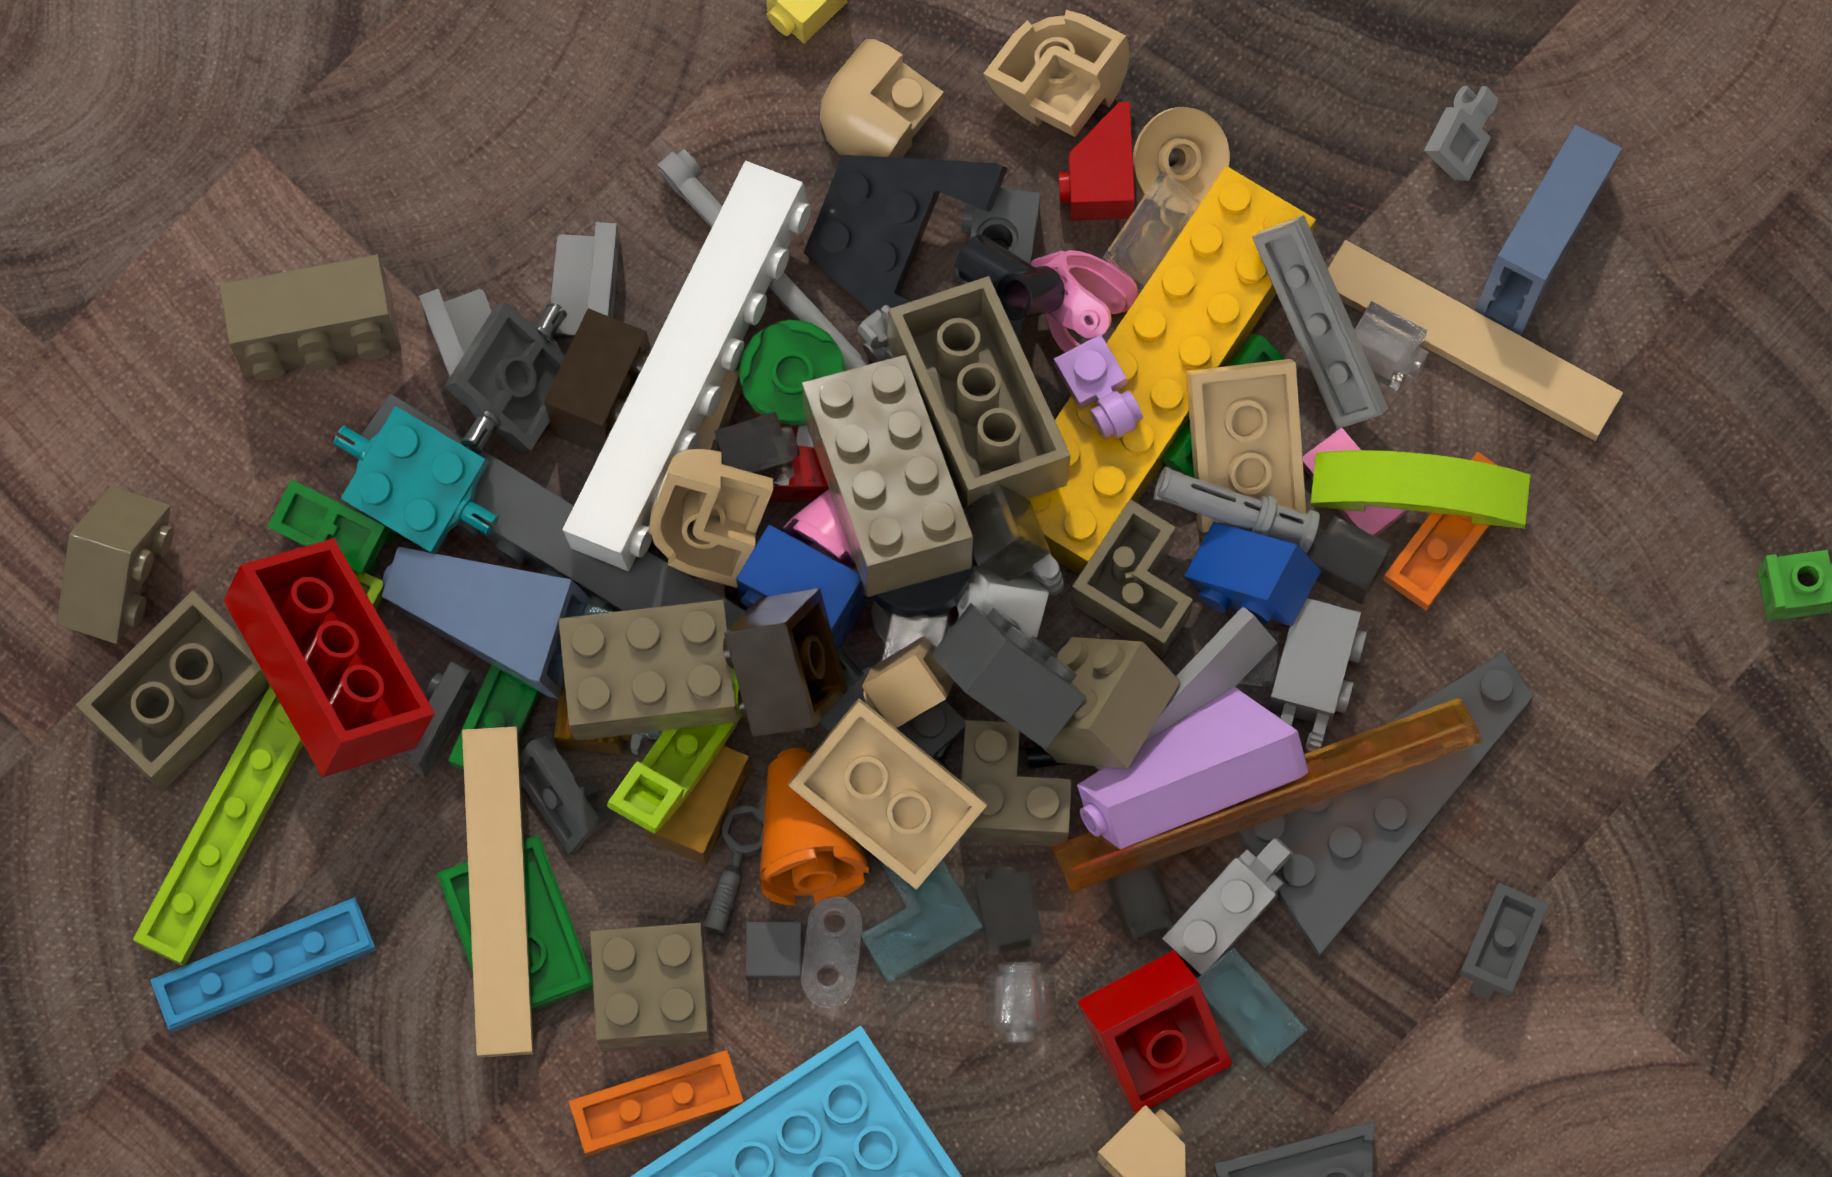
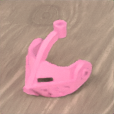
[1031,250,1138,353]

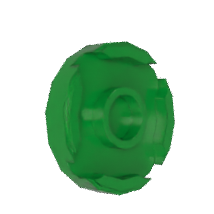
[739,319,846,428]

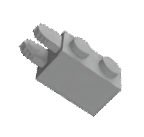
[1268,598,1367,760]

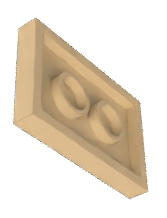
[1186,359,1306,533]
[788,698,987,890]

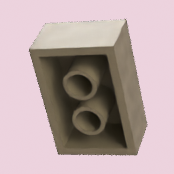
[219,254,401,380]
[76,590,270,793]
[558,599,739,741]

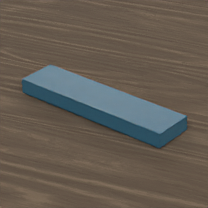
[150,897,377,1033]

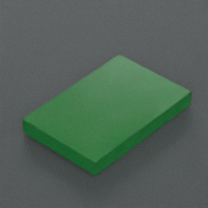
[437,834,593,1012]

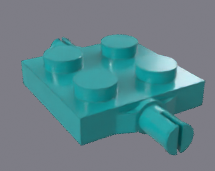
[333,406,499,554]

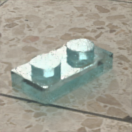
[1197,947,1308,1069]

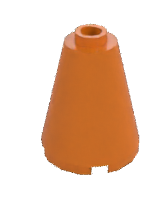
[759,748,869,906]

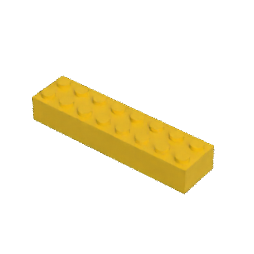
[1003,166,1316,575]

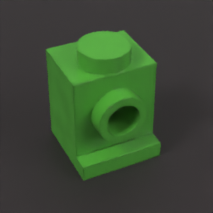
[1757,550,1832,621]

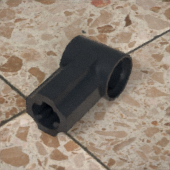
[954,235,1065,321]

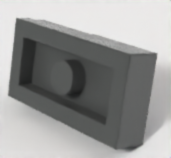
[396,661,477,778]
[519,734,615,856]
[1459,882,1549,1001]

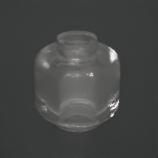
[984,962,1056,1042]

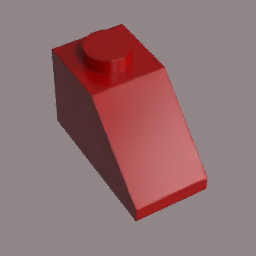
[1058,102,1135,221]

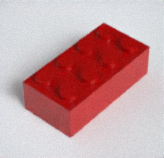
[223,538,435,778]

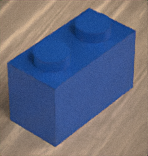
[1184,521,1321,626]

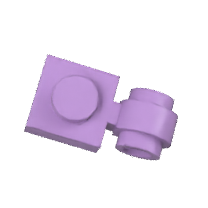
[1054,334,1143,439]

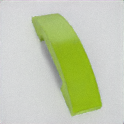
[1310,450,1531,529]
[607,668,742,834]

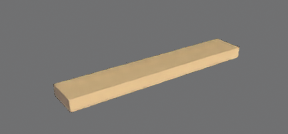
[1328,240,1623,442]
[462,726,534,1058]

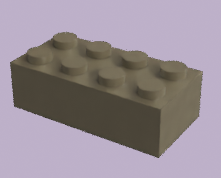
[887,276,1071,519]
[802,355,973,597]

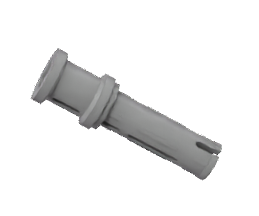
[1154,467,1320,555]

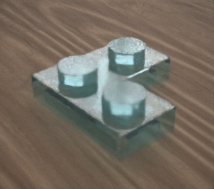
[860,859,983,985]

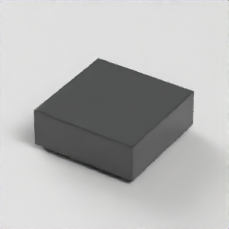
[746,922,802,979]

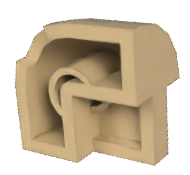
[983,10,1130,137]
[820,39,944,158]
[649,448,773,588]

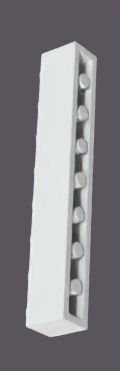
[562,161,811,571]

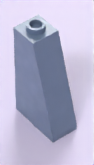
[1474,124,1622,336]
[382,547,590,699]

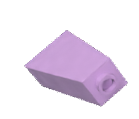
[1077,687,1309,849]

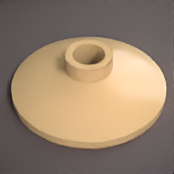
[1133,107,1230,212]

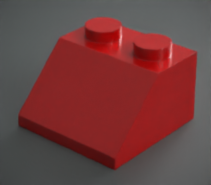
[1077,950,1233,1115]

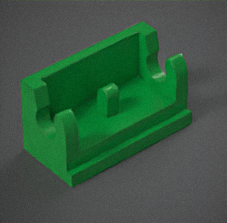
[267,479,397,575]

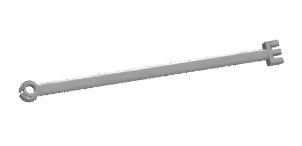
[656,149,1064,595]

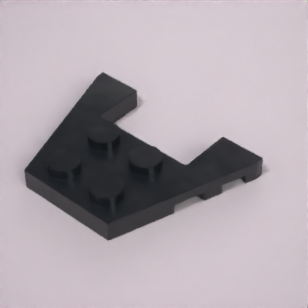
[803,155,1008,314]

